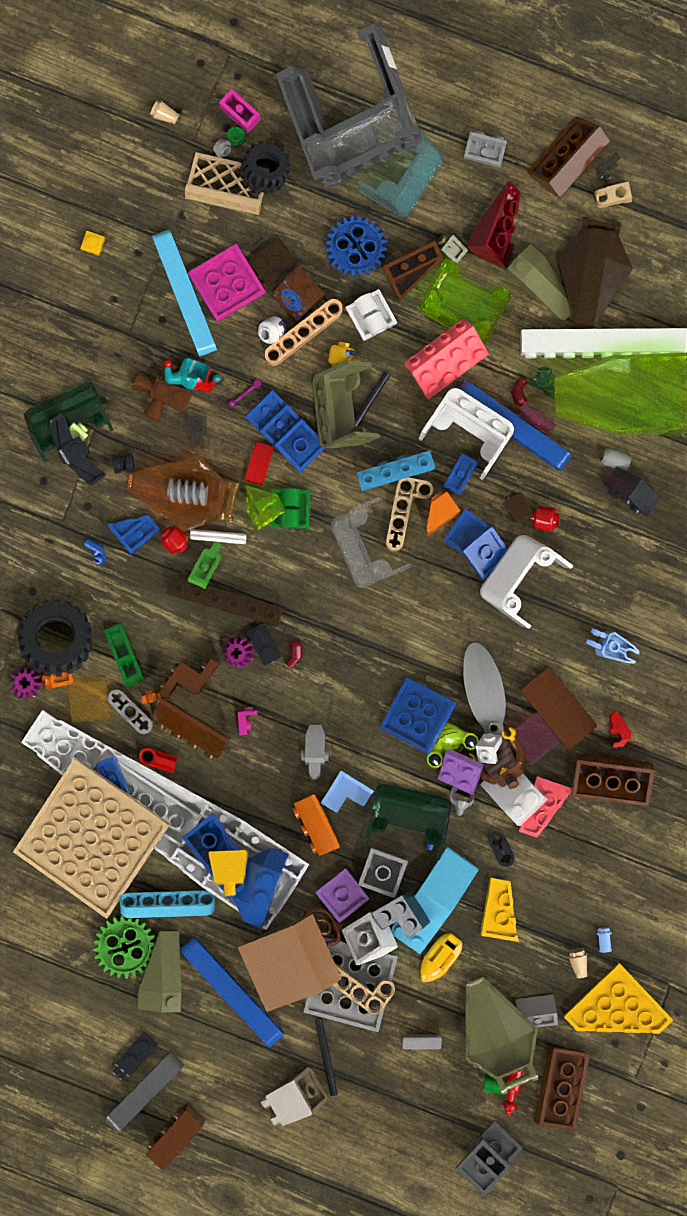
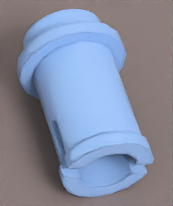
[596,927,612,953]

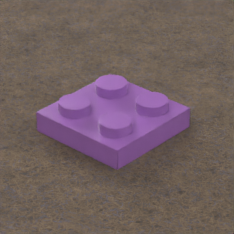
[438,749,484,795]
[315,868,370,923]

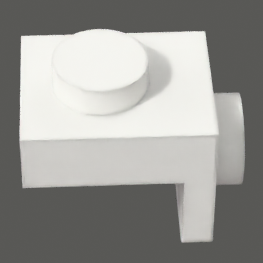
[476,733,503,764]

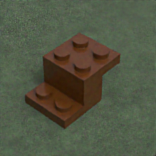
[159,658,220,698]

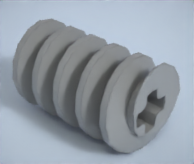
[167,478,209,506]

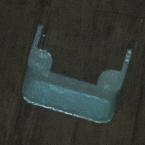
[358,119,443,217]

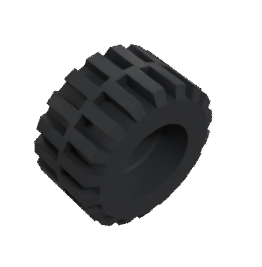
[240,141,291,195]

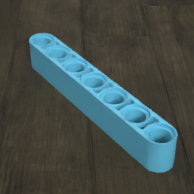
[152,229,217,357]

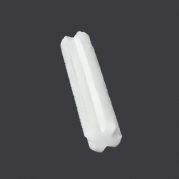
[190,529,246,544]

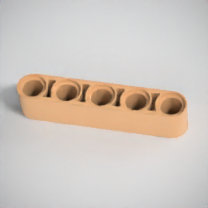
[265,299,342,366]

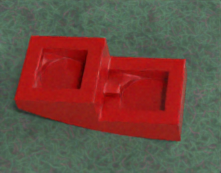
[245,442,274,486]

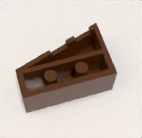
[381,241,443,302]

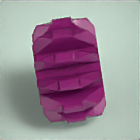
[222,636,255,669]
[9,667,43,699]

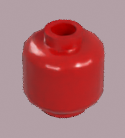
[531,506,560,532]
[160,526,188,554]

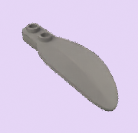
[463,643,506,743]

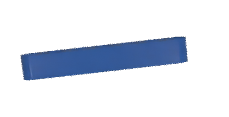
[458,380,572,471]
[180,936,284,1048]

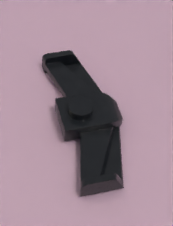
[47,411,106,485]

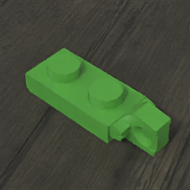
[188,541,221,589]

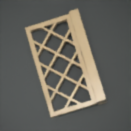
[185,152,269,215]

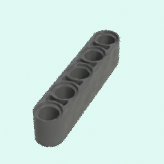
[104,1051,184,1133]

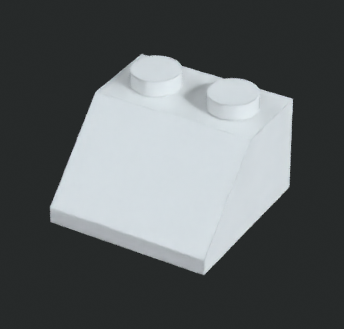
[342,912,398,965]

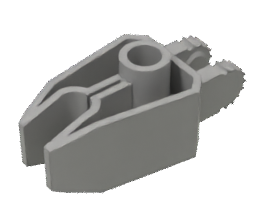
[301,725,329,780]

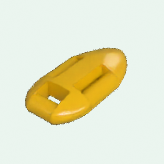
[420,933,462,982]

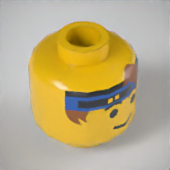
[328,342,355,367]

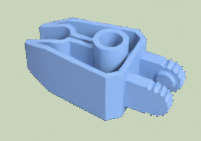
[586,628,639,663]

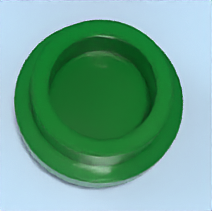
[226,126,245,146]

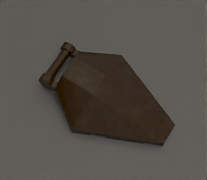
[557,216,633,328]

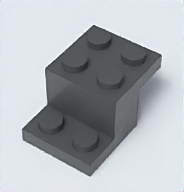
[456,1120,523,1196]

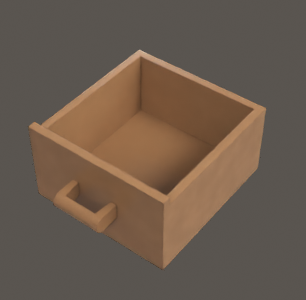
[238,914,342,1012]

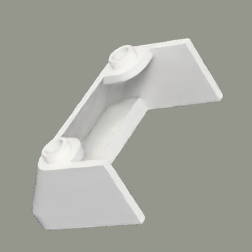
[419,388,514,480]
[480,535,573,629]

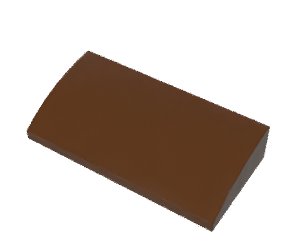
[519,667,597,750]
[534,1045,590,1131]

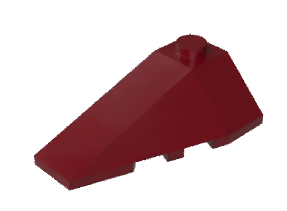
[467,181,521,267]

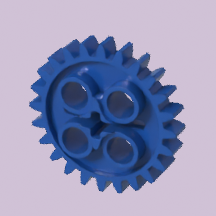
[326,215,387,278]

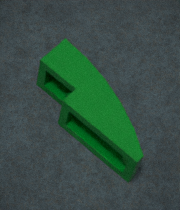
[104,623,145,687]

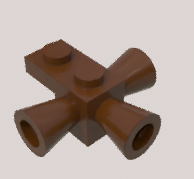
[132,364,192,422]

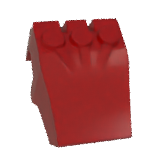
[607,711,632,748]

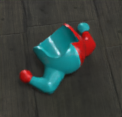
[163,358,221,393]

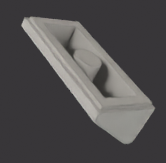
[402,1034,442,1050]

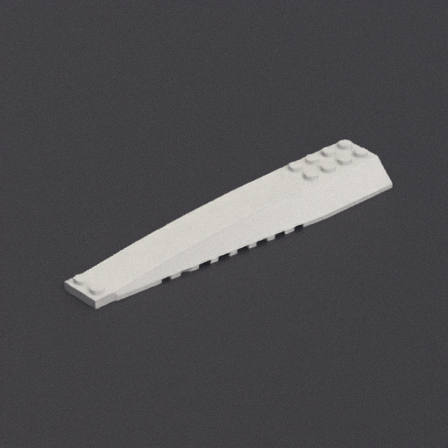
[21,710,309,930]

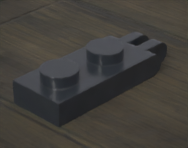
[112,1032,158,1081]

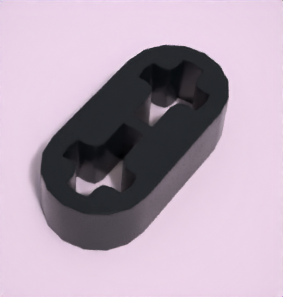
[488,832,515,867]

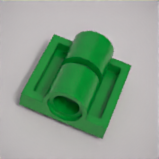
[271,488,310,529]

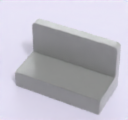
[515,995,558,1027]

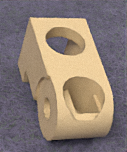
[594,182,632,208]

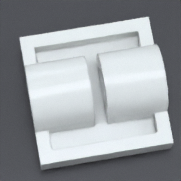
[346,289,397,341]

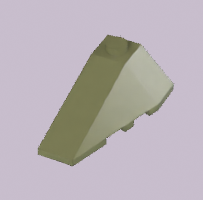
[506,244,572,322]
[137,931,181,1013]

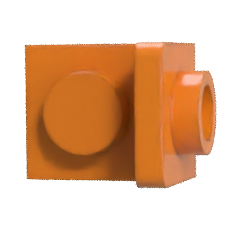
[42,672,74,690]

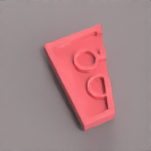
[519,777,572,838]

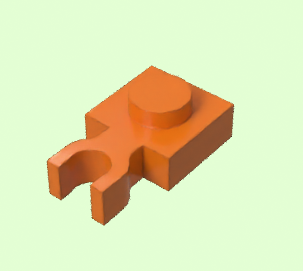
[141,690,162,704]

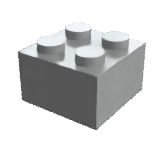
[358,847,408,898]

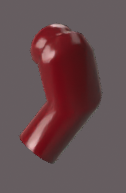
[511,377,527,407]
[285,640,303,669]

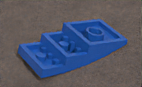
[245,390,325,472]

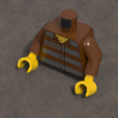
[469,727,525,789]

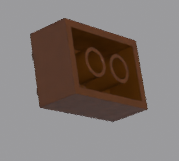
[146,1104,206,1171]

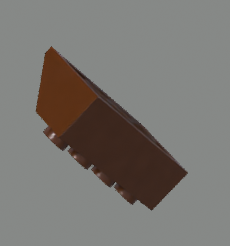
[527,116,610,197]
[572,753,655,807]

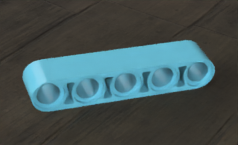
[120,891,215,918]

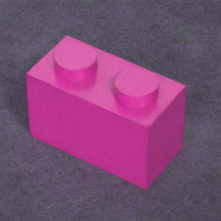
[219,89,261,134]

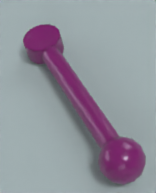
[228,379,261,407]

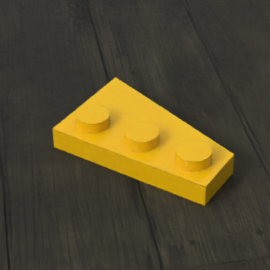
[480,878,519,942]

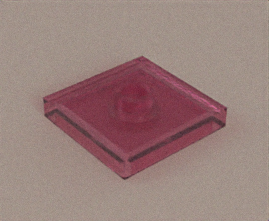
[518,403,557,435]
[508,712,561,766]

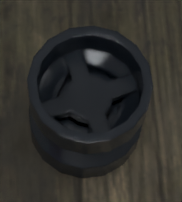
[113,453,134,474]

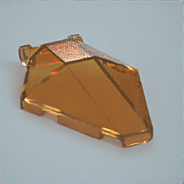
[127,456,240,532]

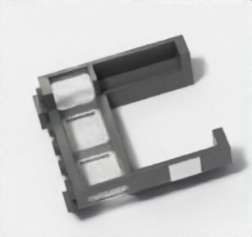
[276,24,423,189]

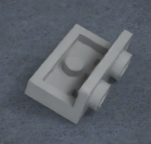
[464,131,507,168]

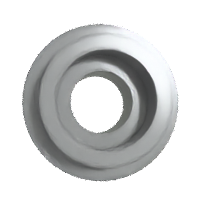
[213,139,231,158]

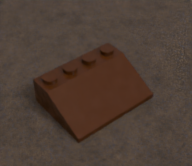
[152,698,231,759]

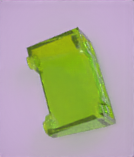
[420,258,513,344]

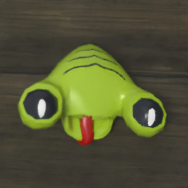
[427,722,479,768]

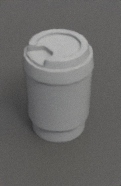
[601,448,632,471]

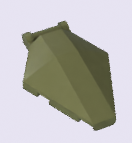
[466,977,539,1095]

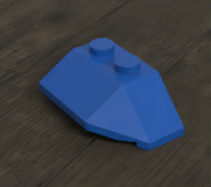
[232,847,289,928]

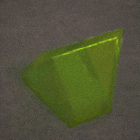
[245,485,285,531]

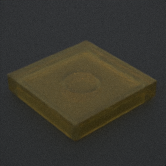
[68,680,111,723]

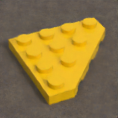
[563,963,673,1034]

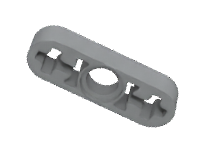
[108,690,153,734]

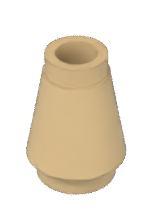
[150,100,179,125]
[568,948,587,978]

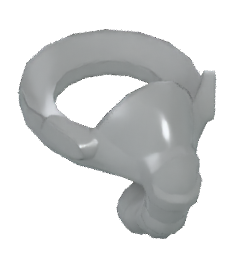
[449,787,475,816]

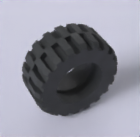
[18,599,93,677]

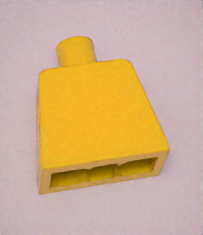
[209,850,248,896]

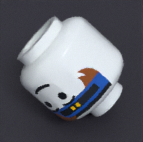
[258,316,286,344]

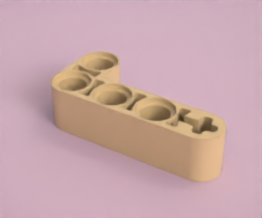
[386,477,433,552]
[333,963,395,1014]

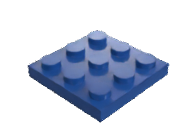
[380,677,457,754]

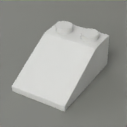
[480,774,548,826]

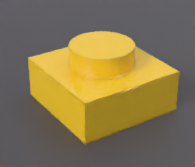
[80,231,105,256]

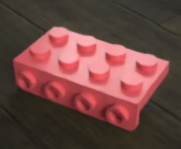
[404,319,489,400]

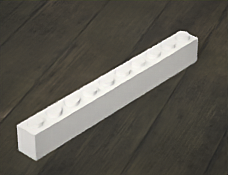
[520,328,687,359]

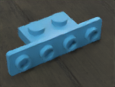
[357,451,435,491]

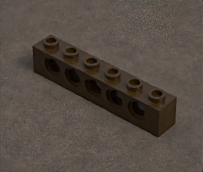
[167,575,283,627]

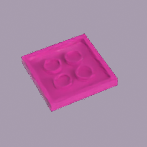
[188,244,266,323]

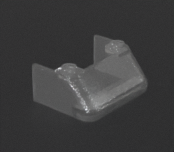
[331,496,411,588]

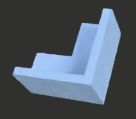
[321,770,374,813]

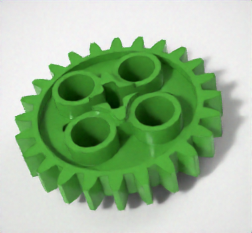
[93,915,155,979]

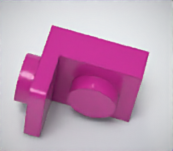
[238,707,257,735]

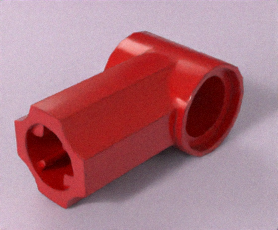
[139,747,178,773]

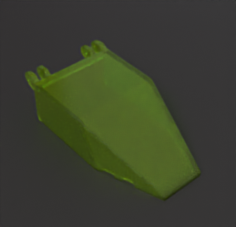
[554,352,687,437]

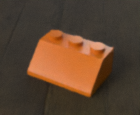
[292,793,340,856]

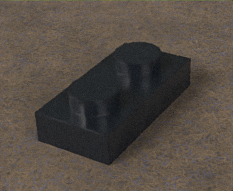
[246,623,281,666]

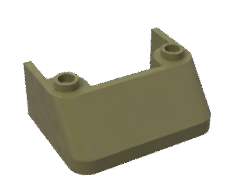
[312,360,380,449]

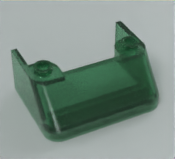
[24,382,114,463]
[364,784,451,860]

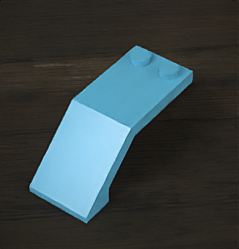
[390,847,479,954]

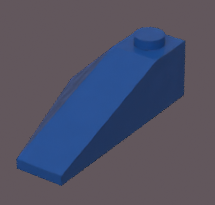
[182,813,245,899]

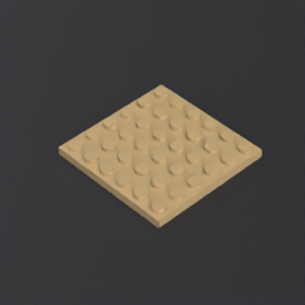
[13,758,170,919]

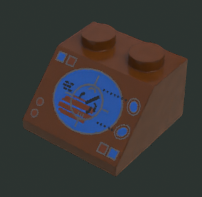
[271,266,325,323]

